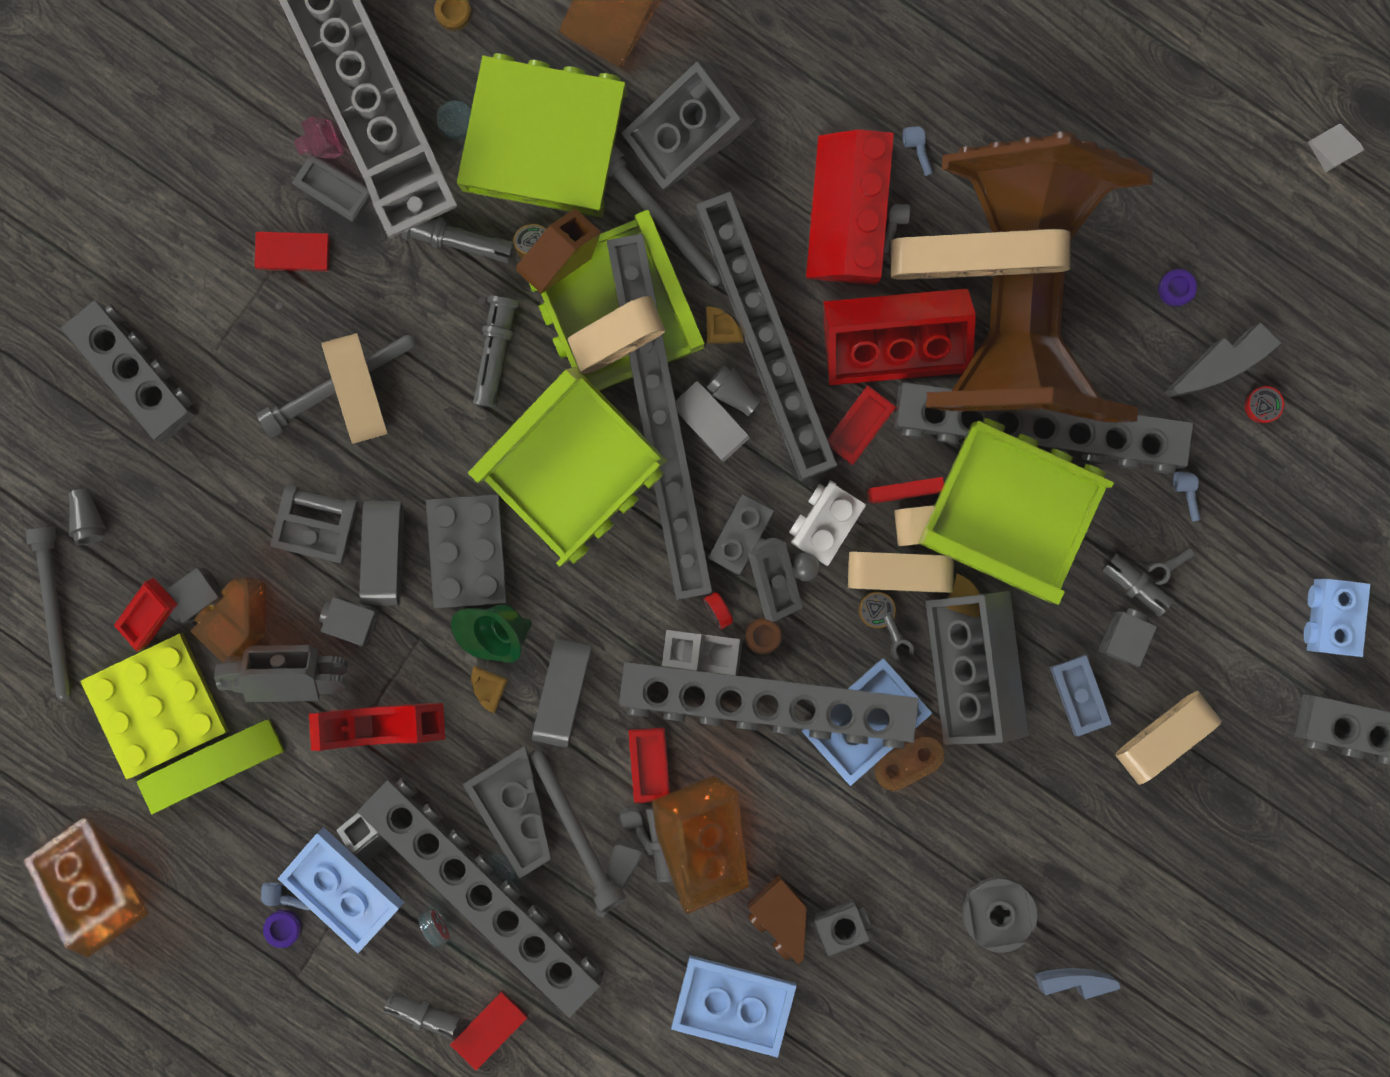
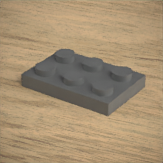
[426,494,507,608]

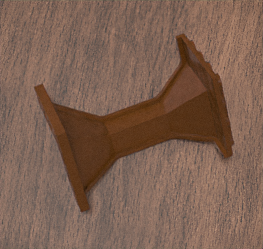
[926,132,1153,423]

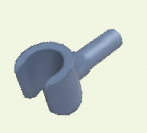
[902,126,933,176]
[1173,472,1201,521]
[261,882,310,911]

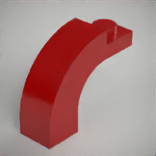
[309,703,446,751]

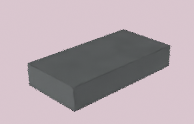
[292,153,371,224]

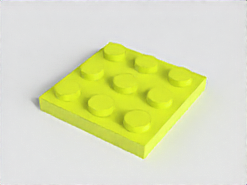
[80,633,229,780]

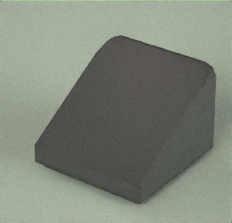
[336,813,389,863]

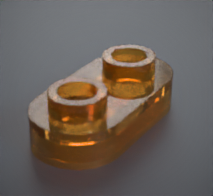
[874,736,944,791]

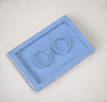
[801,658,932,786]
[278,827,405,953]
[671,955,796,1058]

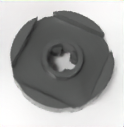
[962,877,1037,953]

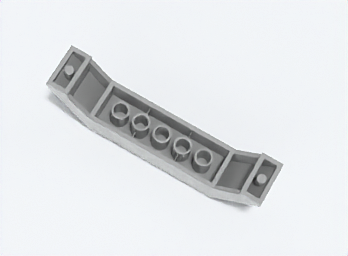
[279,0,458,238]

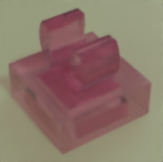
[294,116,344,160]

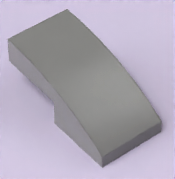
[675,381,750,462]
[662,630,743,676]

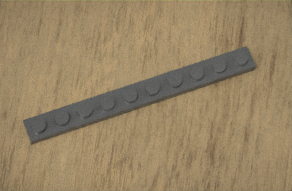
[607,234,712,600]

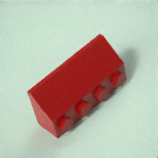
[806,129,894,285]
[823,289,976,385]

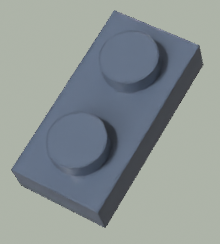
[1050,655,1111,737]

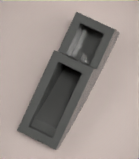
[1164,322,1281,398]

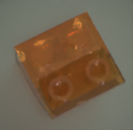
[191,577,266,663]

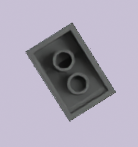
[621,61,756,190]

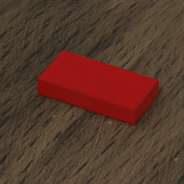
[254,232,330,272]
[827,385,896,465]
[867,477,944,504]
[114,578,178,652]
[628,727,670,803]
[450,990,529,1071]

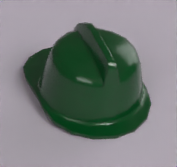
[451,605,532,663]

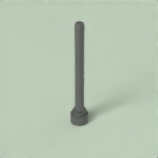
[608,144,722,286]
[256,335,416,438]
[25,526,71,701]
[531,750,627,913]

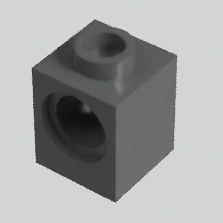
[166,568,227,623]
[319,597,381,646]
[1098,608,1157,667]
[813,900,872,956]

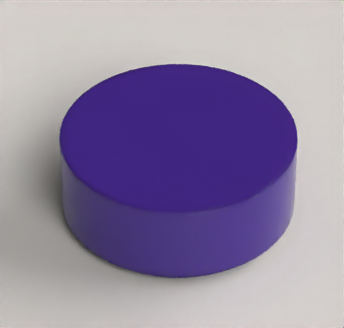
[1158,269,1197,307]
[263,909,302,948]

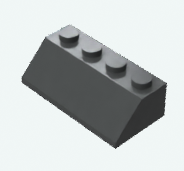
[925,591,1029,745]

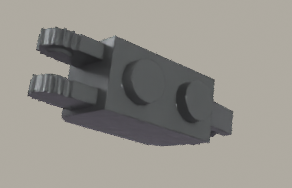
[214,645,349,702]

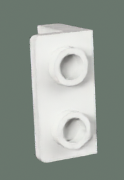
[789,480,866,566]

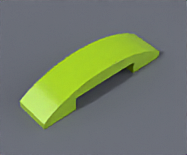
[137,719,285,815]

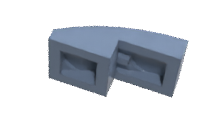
[1035,968,1121,999]

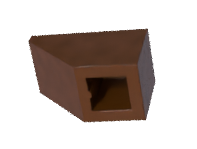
[516,208,601,294]
[748,874,806,965]

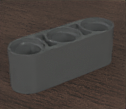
[360,500,404,606]
[532,637,592,749]

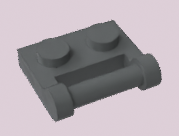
[270,484,359,564]

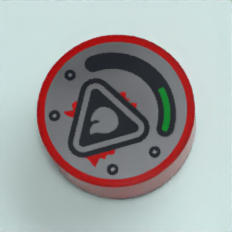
[1244,386,1284,423]
[703,592,733,630]

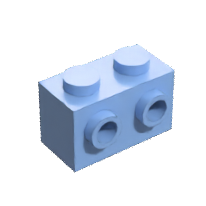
[1304,579,1370,657]

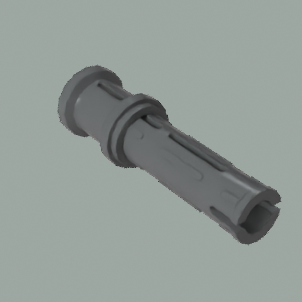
[402,216,514,264]
[472,296,520,408]

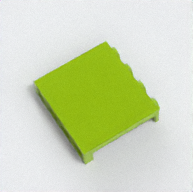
[457,53,627,218]
[529,210,705,392]
[468,367,667,567]
[918,418,1114,605]

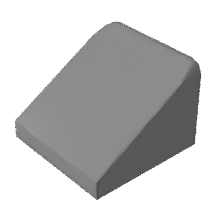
[1308,123,1364,173]

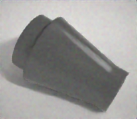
[706,365,761,416]
[68,489,106,545]

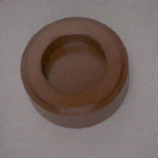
[745,618,782,654]

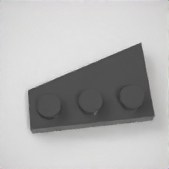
[462,745,552,878]

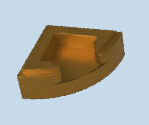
[706,306,743,344]
[946,574,981,617]
[471,666,509,713]

